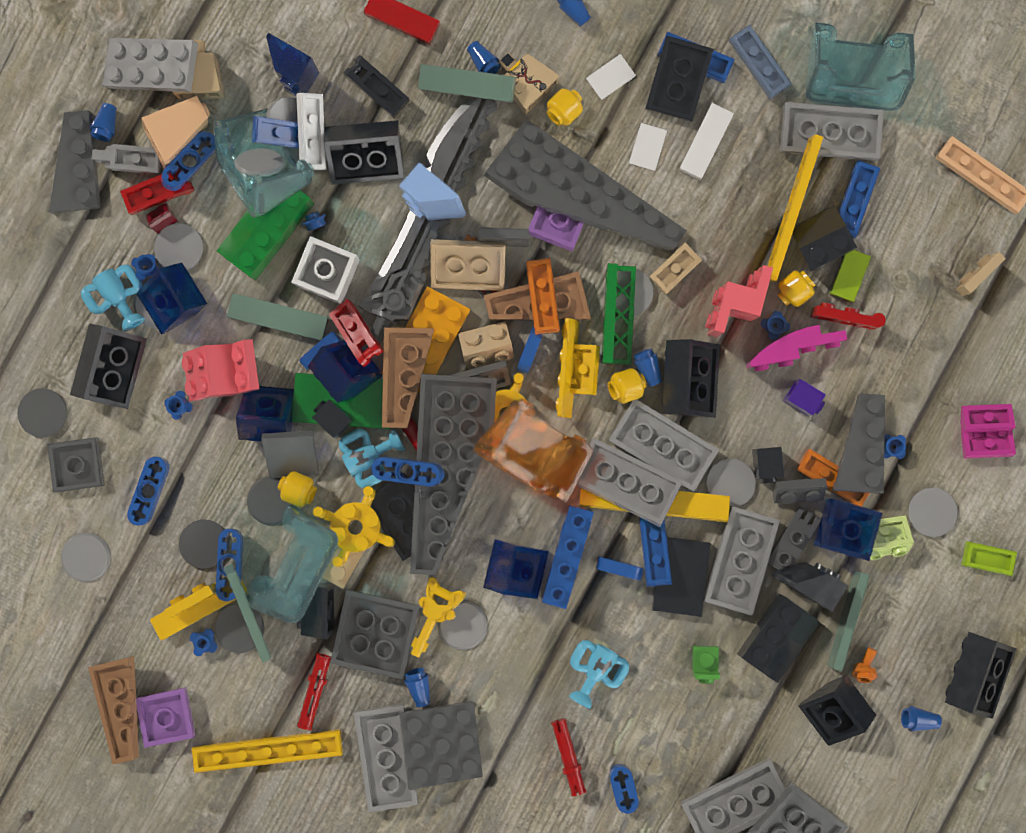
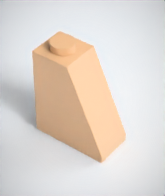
[142,96,210,169]

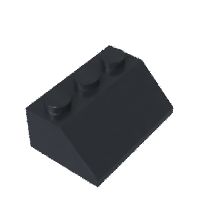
[324,120,404,185]
[70,323,147,409]
[662,339,720,418]
[737,593,820,683]
[945,632,1017,719]

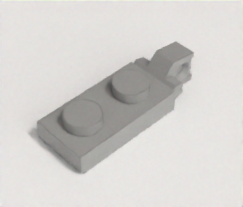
[92,144,162,175]

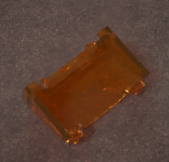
[472,398,594,503]

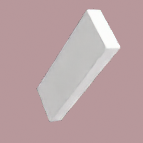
[296,93,326,170]
[679,103,734,181]

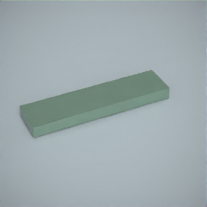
[418,64,516,103]
[227,293,329,341]
[224,564,271,663]
[827,570,870,671]

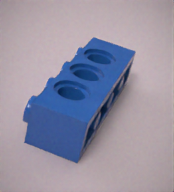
[542,505,594,609]

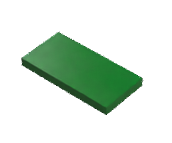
[292,373,391,429]

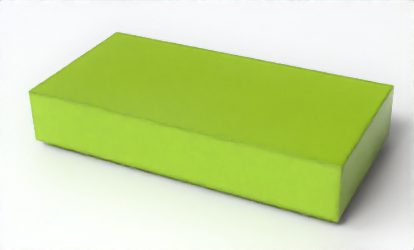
[829,250,871,303]
[961,541,1017,576]

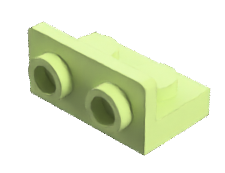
[855,515,914,560]

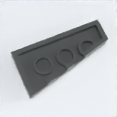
[49,110,101,214]
[832,393,885,494]

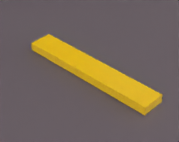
[767,134,823,282]
[579,488,730,522]
[192,729,343,773]

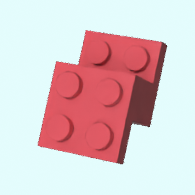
[705,265,773,338]
[182,339,259,402]

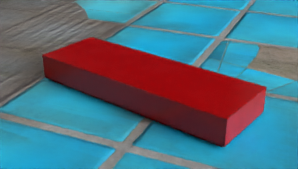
[363,0,440,45]

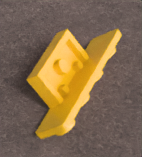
[556,318,600,418]
[150,576,248,640]

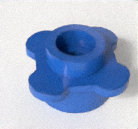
[301,211,326,231]
[131,254,160,280]
[761,311,790,340]
[164,391,193,420]
[884,434,906,459]
[190,629,218,656]

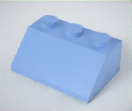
[399,162,466,221]

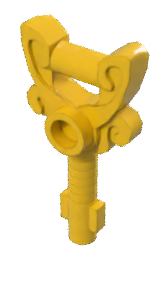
[410,577,466,658]

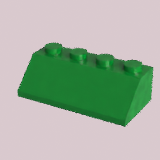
[216,174,315,281]

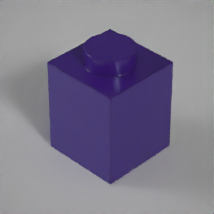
[783,379,826,417]

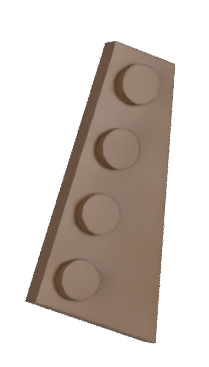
[483,271,591,320]
[382,328,434,428]
[88,656,139,764]

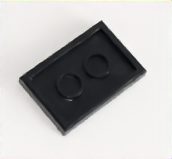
[645,35,714,122]
[370,472,415,561]
[652,537,711,617]

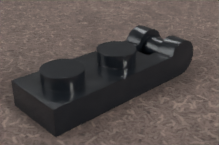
[343,55,410,118]

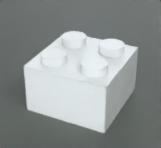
[291,236,360,304]

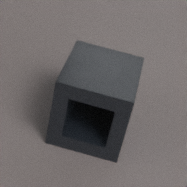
[312,399,354,439]
[752,447,784,483]

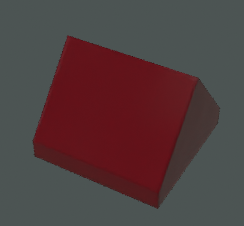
[146,203,178,234]

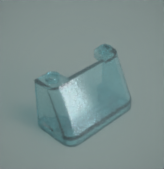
[806,22,916,111]
[214,108,314,218]
[245,504,338,623]

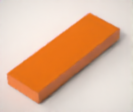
[526,258,560,335]
[795,449,870,508]

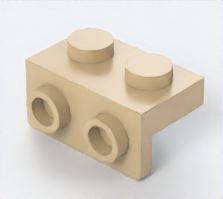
[458,321,515,370]

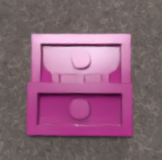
[961,404,1016,459]

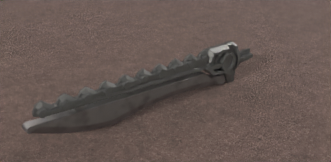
[359,97,497,344]

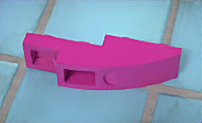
[746,325,847,372]

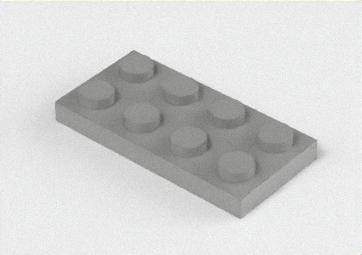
[102,38,198,92]
[780,102,884,161]
[608,399,719,492]
[571,438,683,527]
[704,506,780,616]
[354,704,419,813]
[680,758,785,833]

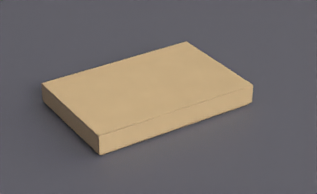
[430,239,506,291]

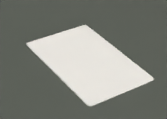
[586,54,636,100]
[629,123,667,171]

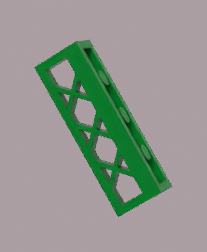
[601,263,636,365]

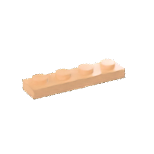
[935,136,1026,214]

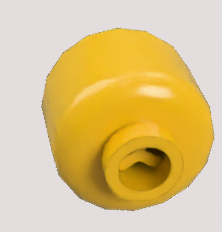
[546,88,583,126]
[778,270,816,307]
[608,368,646,404]
[278,471,317,508]

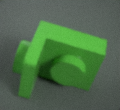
[692,645,720,684]

